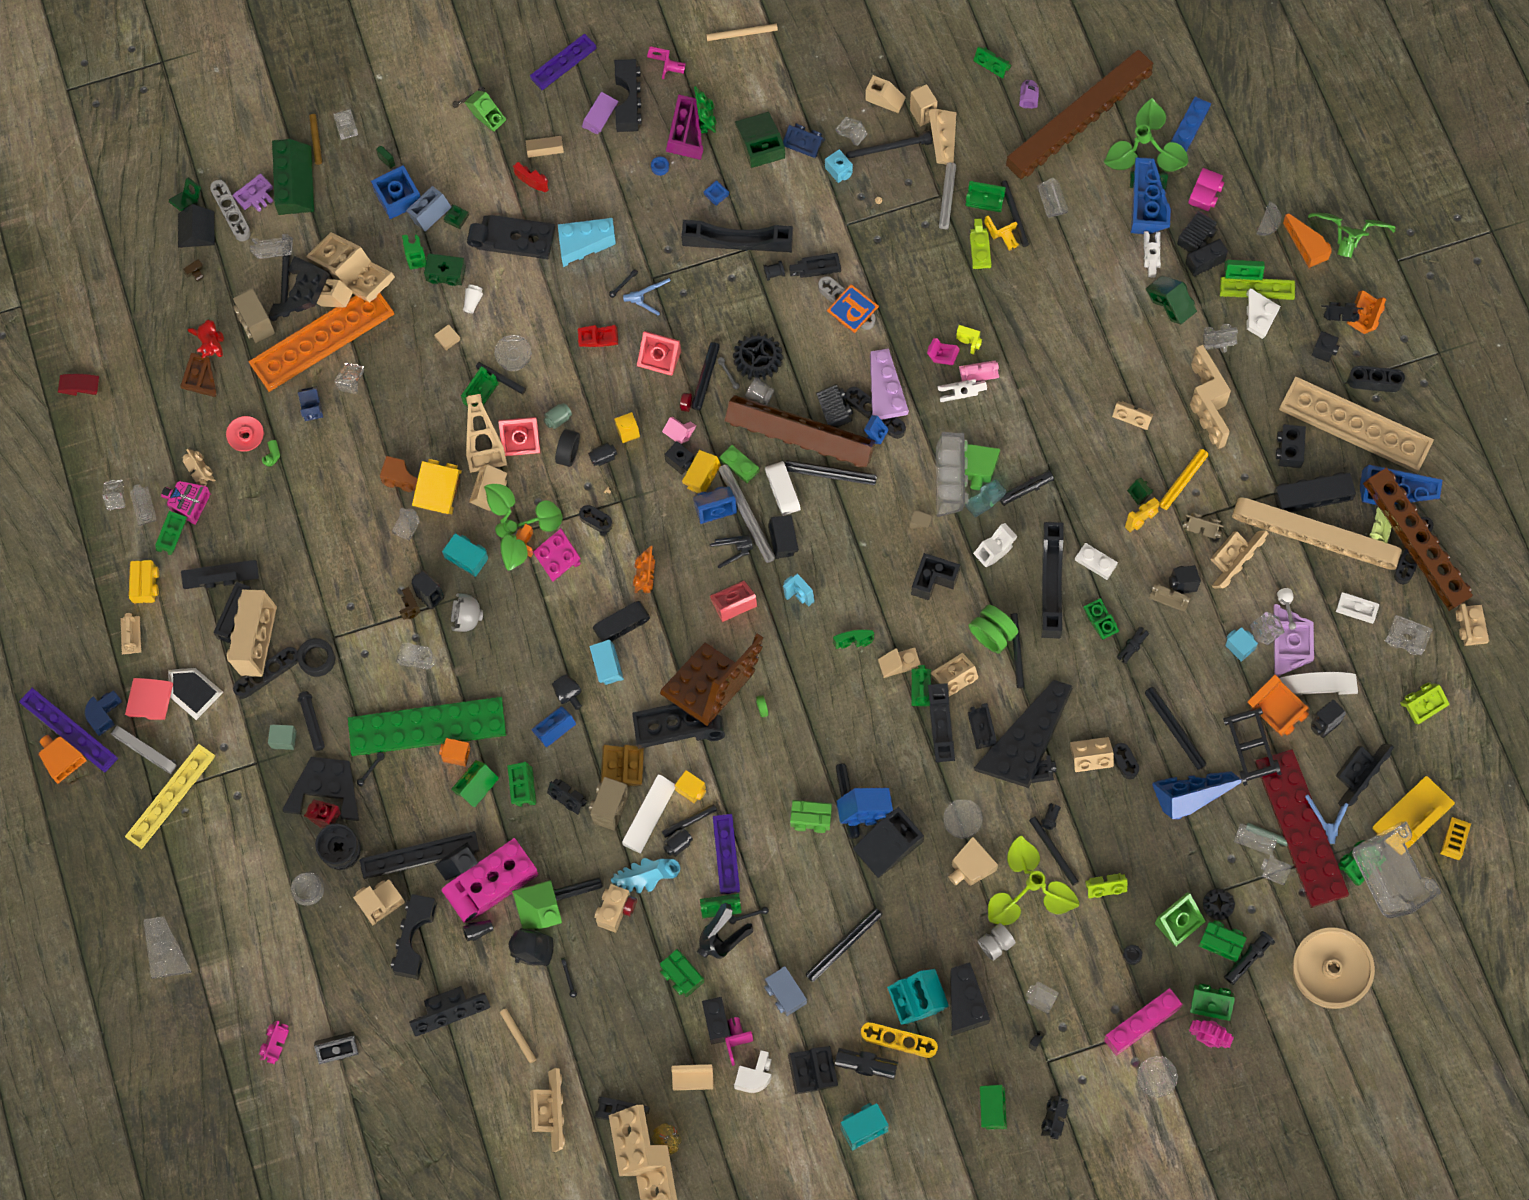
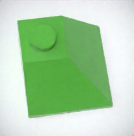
[512,880,562,929]

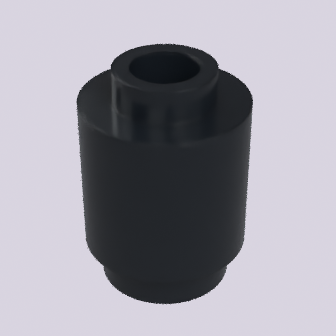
[588,442,617,466]
[663,828,693,857]

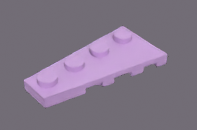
[870,349,909,419]

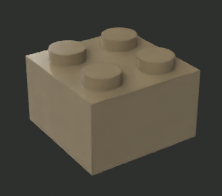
[232,289,275,344]
[589,777,629,831]

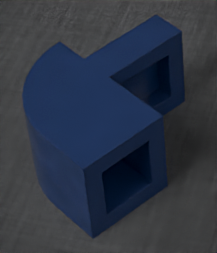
[298,386,323,421]
[85,690,122,736]

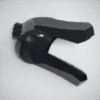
[697,903,753,959]

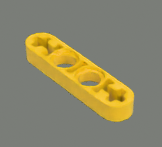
[861,1022,938,1058]

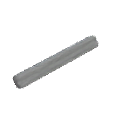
[939,162,956,230]

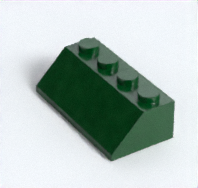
[272,139,315,215]

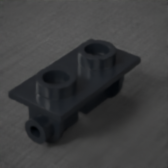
[1321,302,1363,322]
[547,779,588,815]
[1041,1095,1069,1140]

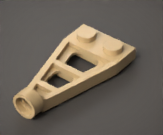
[466,394,507,473]

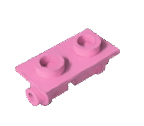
[959,360,999,382]

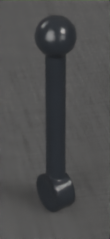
[609,269,638,298]
[357,752,385,786]
[729,907,769,924]
[561,957,577,998]

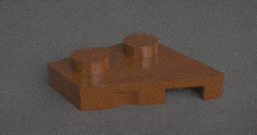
[181,353,217,397]

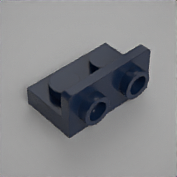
[783,123,825,159]

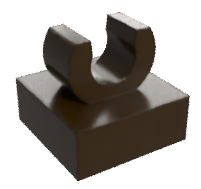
[183,259,203,282]

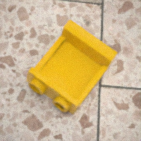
[412,459,462,514]

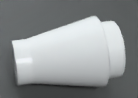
[463,285,483,314]

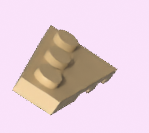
[929,108,956,165]

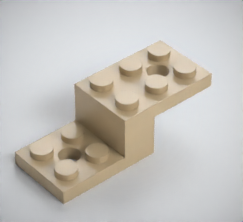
[306,232,395,303]
[1190,345,1231,449]
[609,1105,677,1200]

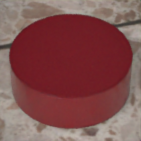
[680,393,692,412]
[623,896,637,917]

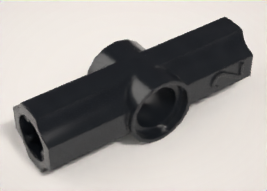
[835,1048,898,1080]

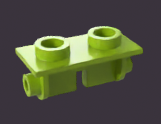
[1085,873,1127,898]

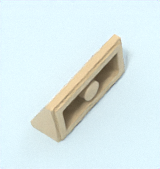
[526,136,564,158]

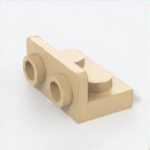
[1456,603,1489,646]
[931,653,978,697]

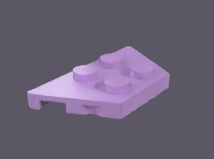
[1273,604,1314,677]

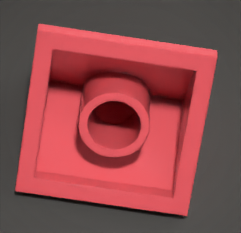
[637,331,681,376]
[499,417,540,456]
[710,581,757,622]

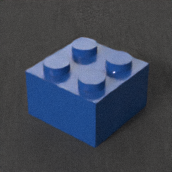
[371,165,420,219]
[836,788,893,826]

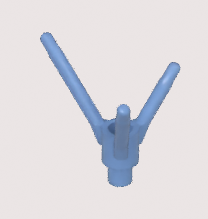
[623,278,670,315]
[1305,795,1348,844]

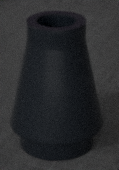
[463,920,494,942]

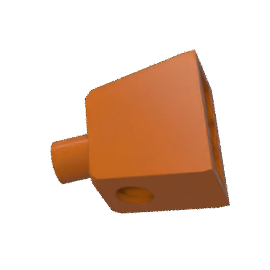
[39,735,87,784]

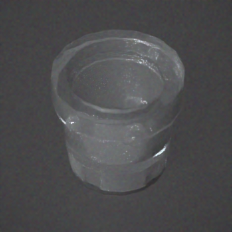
[745,377,775,405]

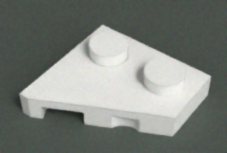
[1246,288,1281,339]

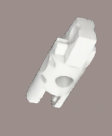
[1144,231,1161,278]
[938,379,987,402]

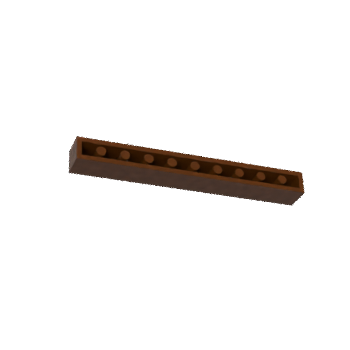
[1006,49,1154,179]

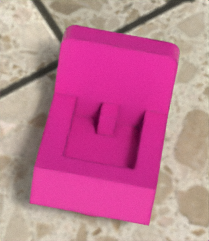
[927,338,960,365]

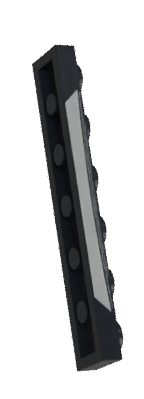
[359,831,480,880]

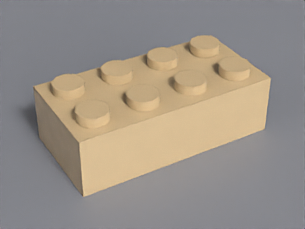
[227,590,277,676]

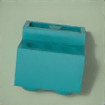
[887,969,949,1025]

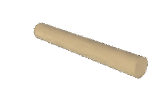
[500,1008,537,1064]

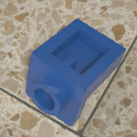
[864,415,889,444]

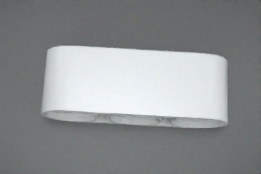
[765,461,801,516]

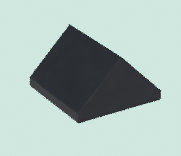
[178,204,215,248]

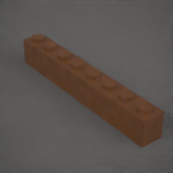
[725,395,876,467]

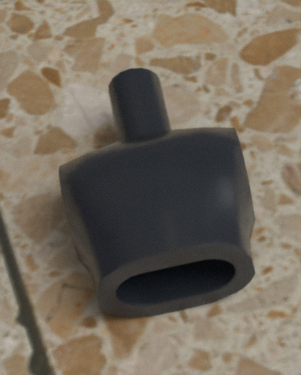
[552,674,582,710]

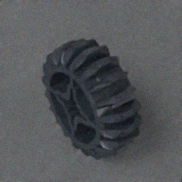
[733,332,783,381]

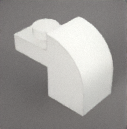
[973,523,1017,567]
[734,1050,772,1093]

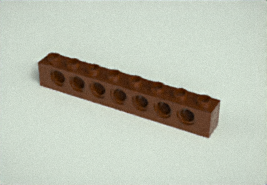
[1363,467,1473,611]

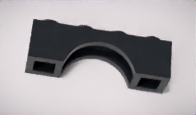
[614,59,642,132]
[391,894,437,980]

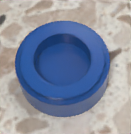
[651,156,669,176]

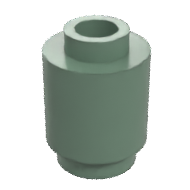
[543,403,572,429]

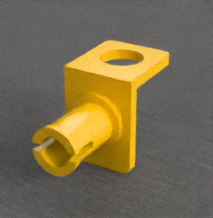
[984,215,1019,251]

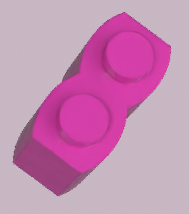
[1188,168,1225,212]

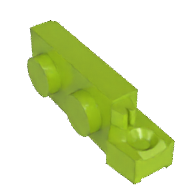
[970,219,991,269]

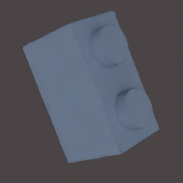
[406,186,451,232]
[764,966,807,1016]

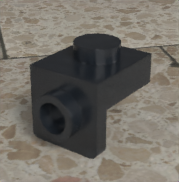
[1031,755,1057,783]

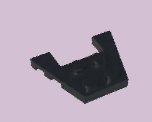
[268,256,329,321]
[282,757,359,821]

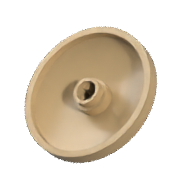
[1292,928,1375,1009]

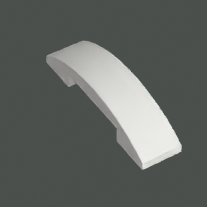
[1279,672,1358,697]

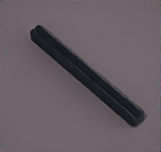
[785,460,877,485]
[1145,687,1206,770]
[806,908,882,982]

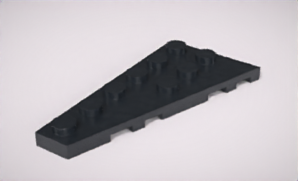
[974,680,1073,788]

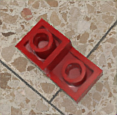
[513,162,548,192]

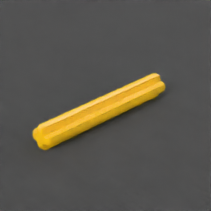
[1159,449,1208,510]

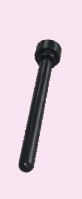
[846,130,932,159]

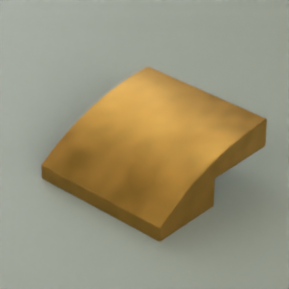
[601,745,644,786]

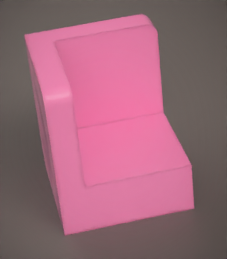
[662,417,696,444]

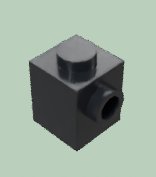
[1311,331,1340,363]
[664,441,694,475]
[1169,565,1201,594]

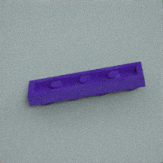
[530,34,597,90]
[713,814,740,894]

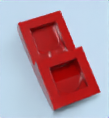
[578,325,618,347]

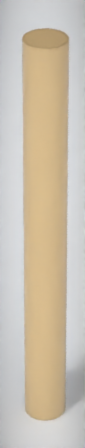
[706,23,778,41]

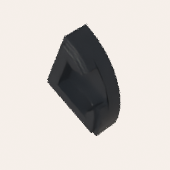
[1029,1030,1046,1051]

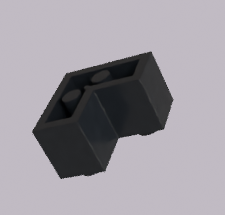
[911,553,960,600]

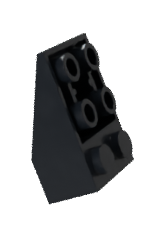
[853,806,924,878]

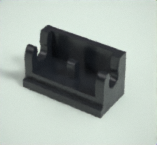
[768,515,799,559]
[967,703,996,750]

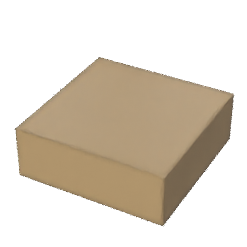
[434,325,461,350]

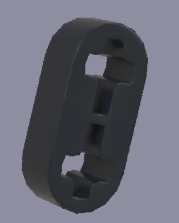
[579,505,613,533]
[1113,743,1139,779]

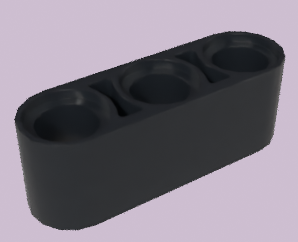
[1347,366,1405,392]
[593,601,650,642]

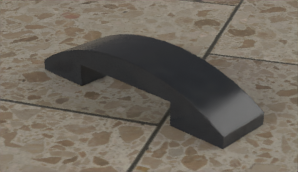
[928,683,955,763]

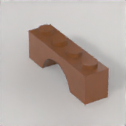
[380,456,461,501]

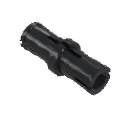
[1117,627,1149,664]

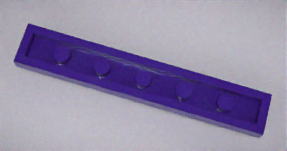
[19,688,118,773]

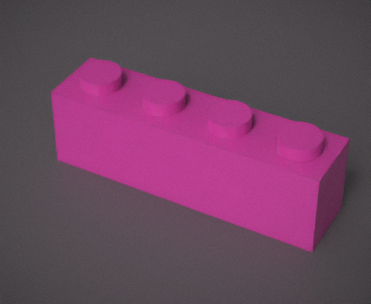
[1104,988,1182,1056]

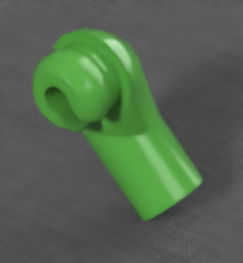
[262,440,280,467]

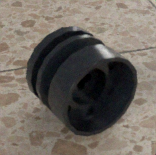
[315,823,361,870]

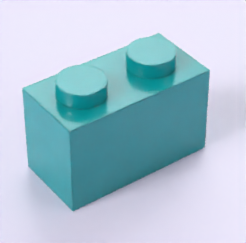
[442,534,488,577]

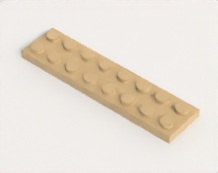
[1279,376,1434,474]

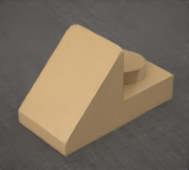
[878,648,921,678]

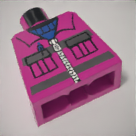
[161,481,211,525]

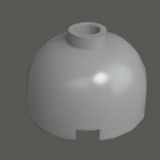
[451,593,483,632]

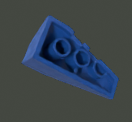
[1153,771,1242,820]

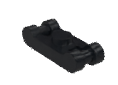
[594,1097,650,1123]

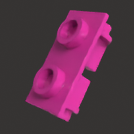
[259,1021,289,1064]

